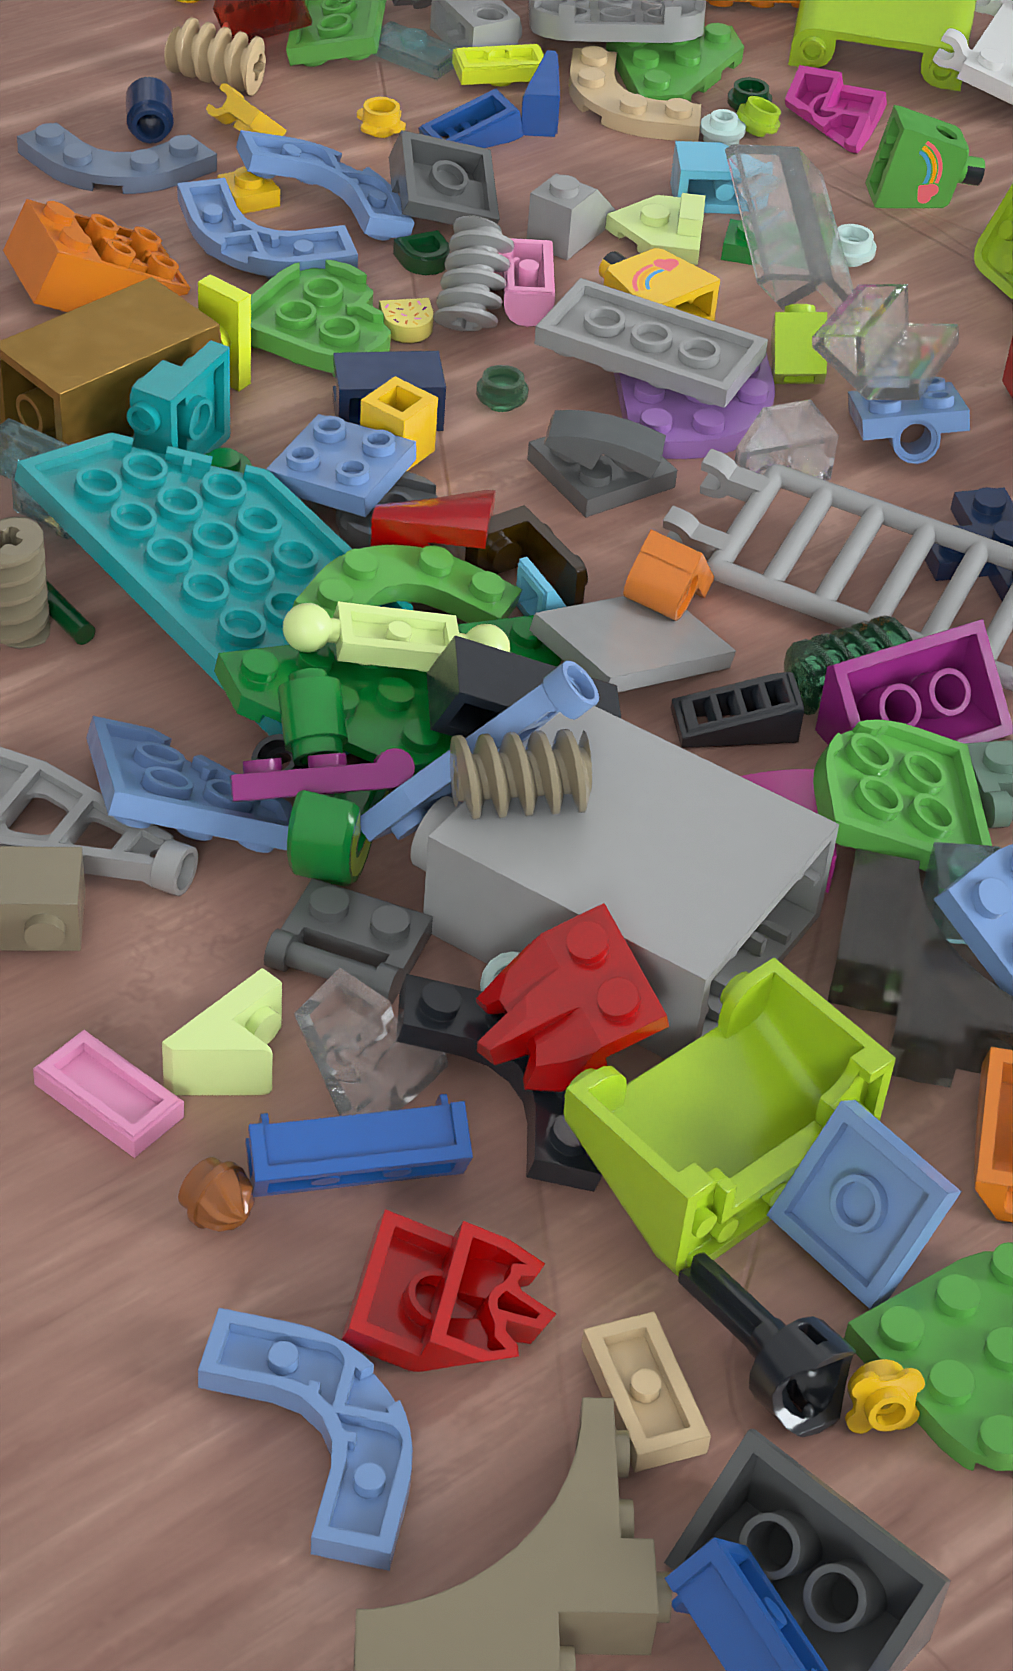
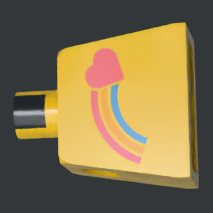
[599,248,720,321]

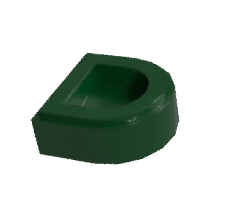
[393,230,450,275]

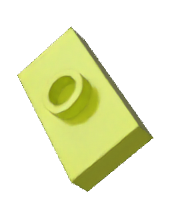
[452,44,544,87]
[198,274,251,392]

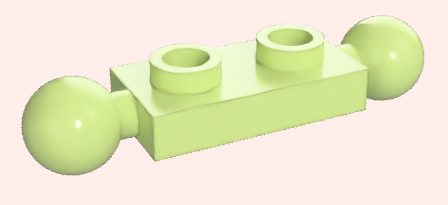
[283,602,510,672]

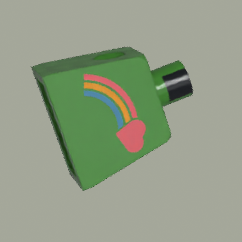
[865,105,985,208]

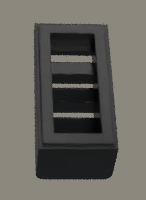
[670,672,804,748]

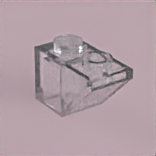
[734,399,839,480]

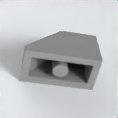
[527,173,616,260]

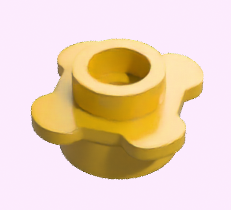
[357,97,406,138]
[845,1359,925,1434]

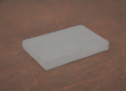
[530,596,736,692]

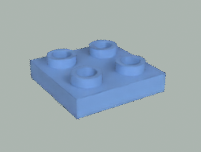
[848,376,970,464]
[267,414,416,517]

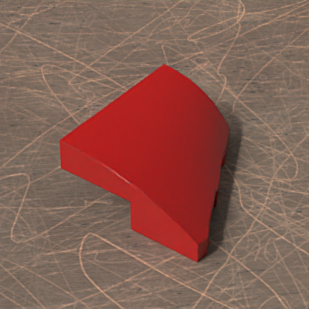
[371,490,496,549]

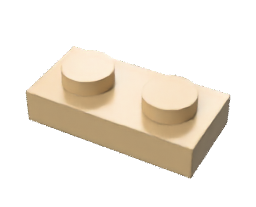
[581,1311,711,1472]

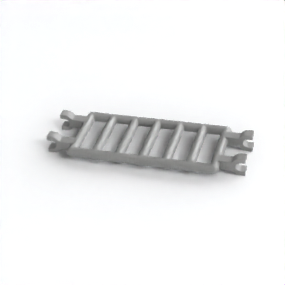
[663,449,1013,691]

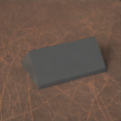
[664,1429,951,1671]

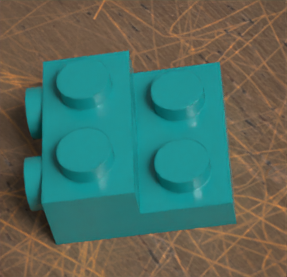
[127,340,230,455]

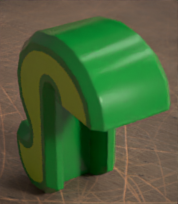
[287,789,390,887]

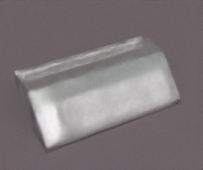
[725,144,859,317]
[812,284,959,400]

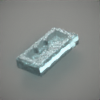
[373,21,460,79]

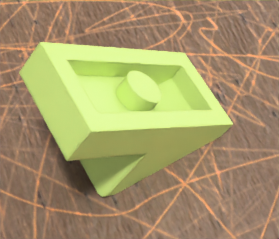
[162,968,282,1095]

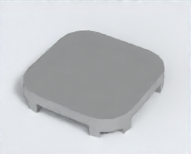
[528,0,706,43]

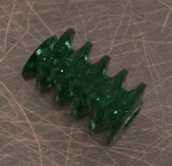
[784,615,913,715]

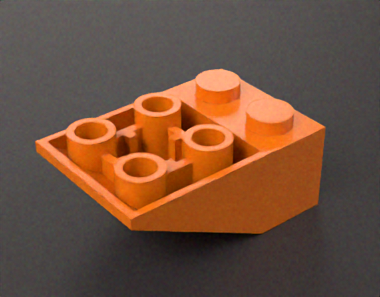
[3,199,191,312]

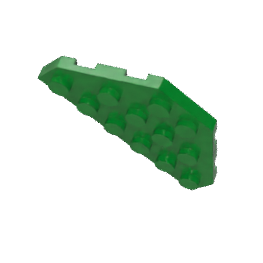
[214,615,562,777]

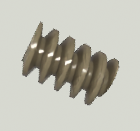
[0,517,50,649]
[450,729,592,820]

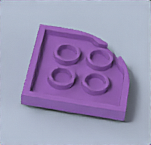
[614,353,775,459]

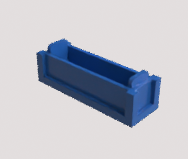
[245,1094,473,1197]
[664,1537,829,1671]

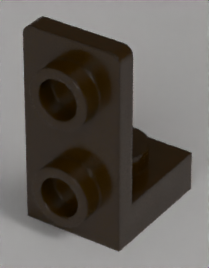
[465,505,588,607]

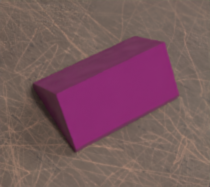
[815,619,1013,745]

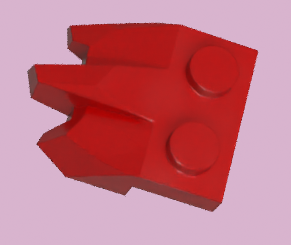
[476,903,669,1092]
[341,1209,556,1372]

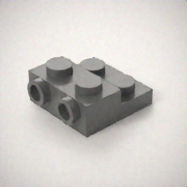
[388,130,500,225]

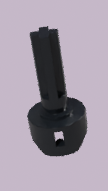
[678,1252,856,1437]

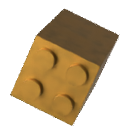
[0,277,221,458]

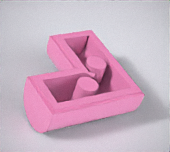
[494,238,555,327]

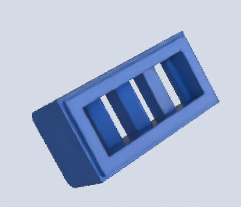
[521,50,560,137]
[418,89,523,148]

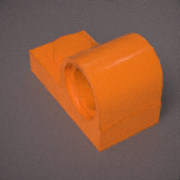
[623,529,714,621]

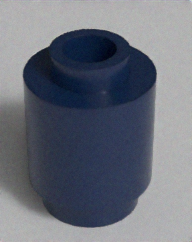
[126,77,174,144]

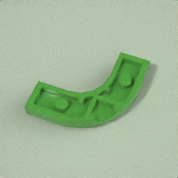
[293,545,522,623]

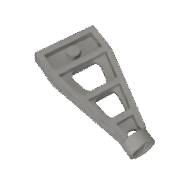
[0,747,198,896]

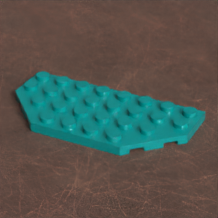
[14,433,413,755]

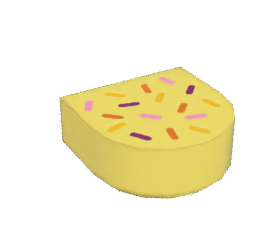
[379,298,433,343]

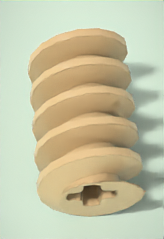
[164,17,266,96]

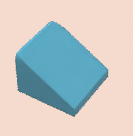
[516,557,567,616]

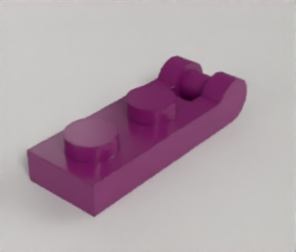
[230,748,415,802]

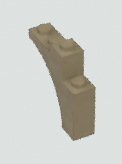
[353,1397,672,1671]

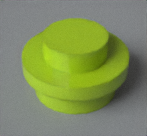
[736,96,781,137]

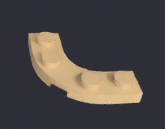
[569,46,702,142]

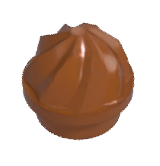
[178,1157,255,1232]

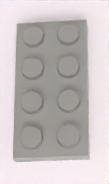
[534,278,768,408]

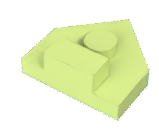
[605,193,706,265]

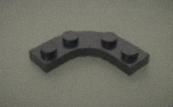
[396,974,602,1192]

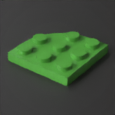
[813,720,994,882]

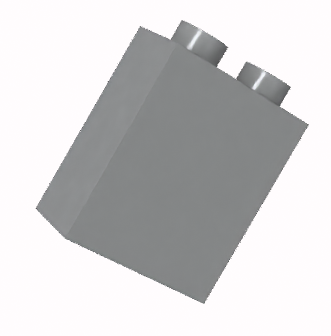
[411,706,839,1059]

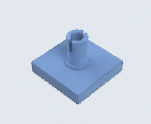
[767,1100,962,1309]

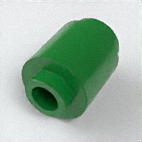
[277,668,348,767]

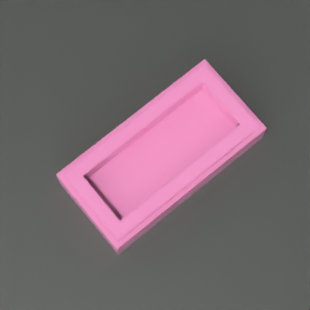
[33,1030,184,1158]

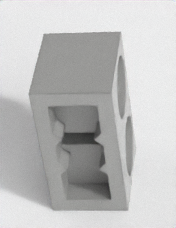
[430,0,522,50]

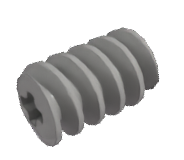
[433,215,514,332]

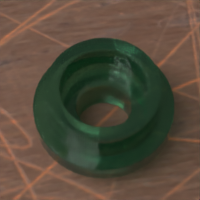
[476,365,529,412]

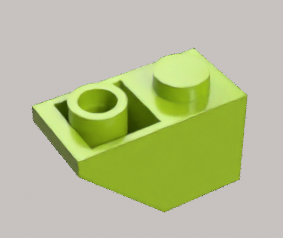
[771,304,827,384]

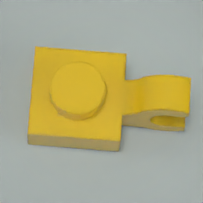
[206,83,287,136]

